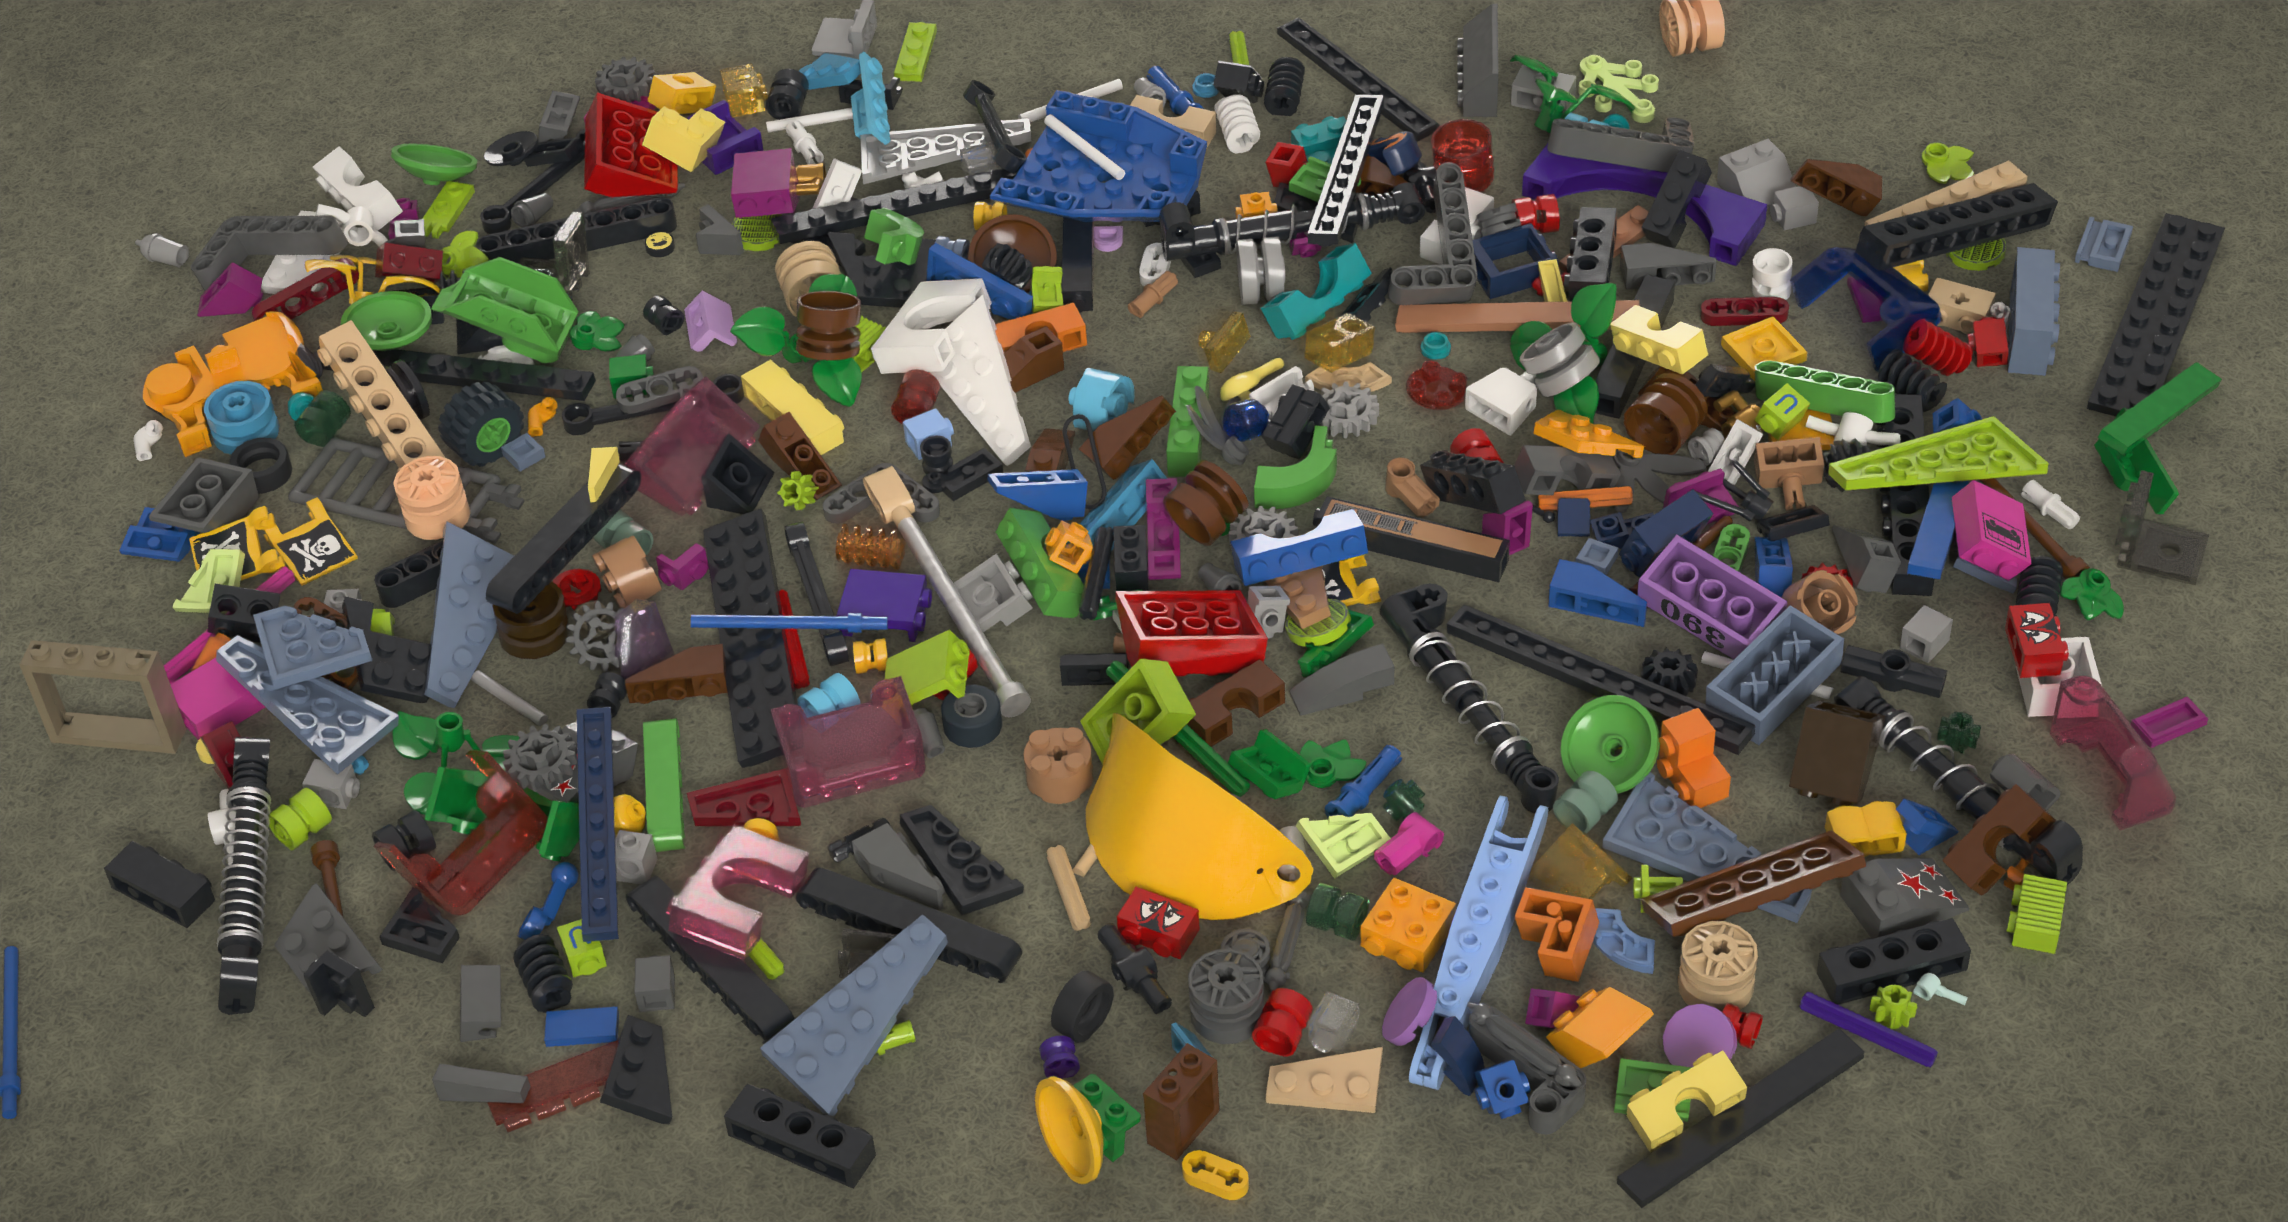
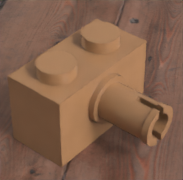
[1754,437,1824,510]

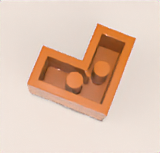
[1657,708,1731,808]
[1515,887,1600,982]

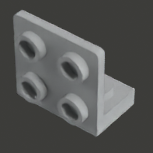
[812,0,877,59]

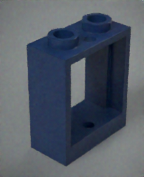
[1472,223,1559,299]
[1619,489,1714,578]

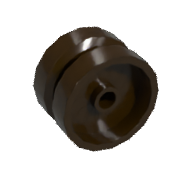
[492,582,570,659]

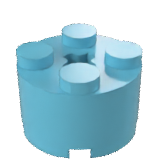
[1068,368,1135,432]

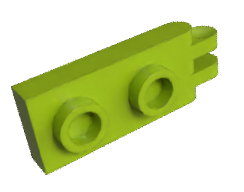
[422,181,475,239]

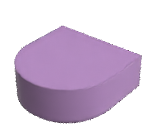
[1094,226,1123,252]

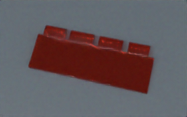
[487,1040,619,1133]

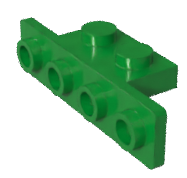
[2094,408,2179,515]

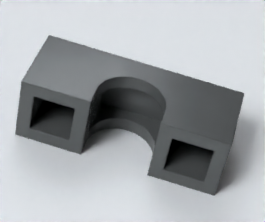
[1514,445,1621,495]

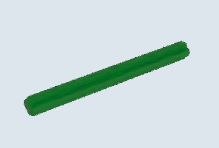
[1106,660,1250,797]

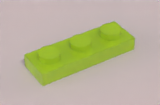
[894,22,937,82]

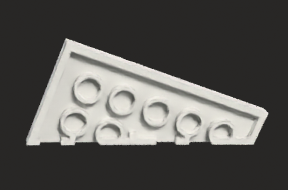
[930,295,1031,466]

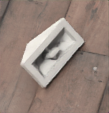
[1708,419,1763,485]

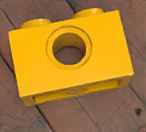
[648,72,716,114]

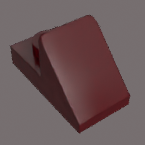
[200,721,241,789]

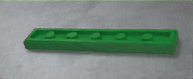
[2098,362,2222,455]

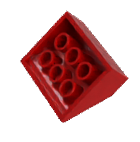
[584,93,678,198]
[1115,590,1268,676]

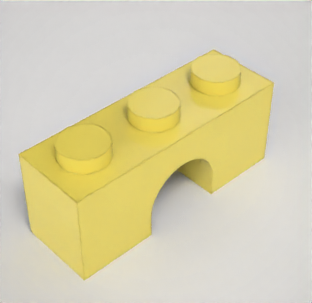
[1610,305,1708,375]
[1627,1050,1747,1152]

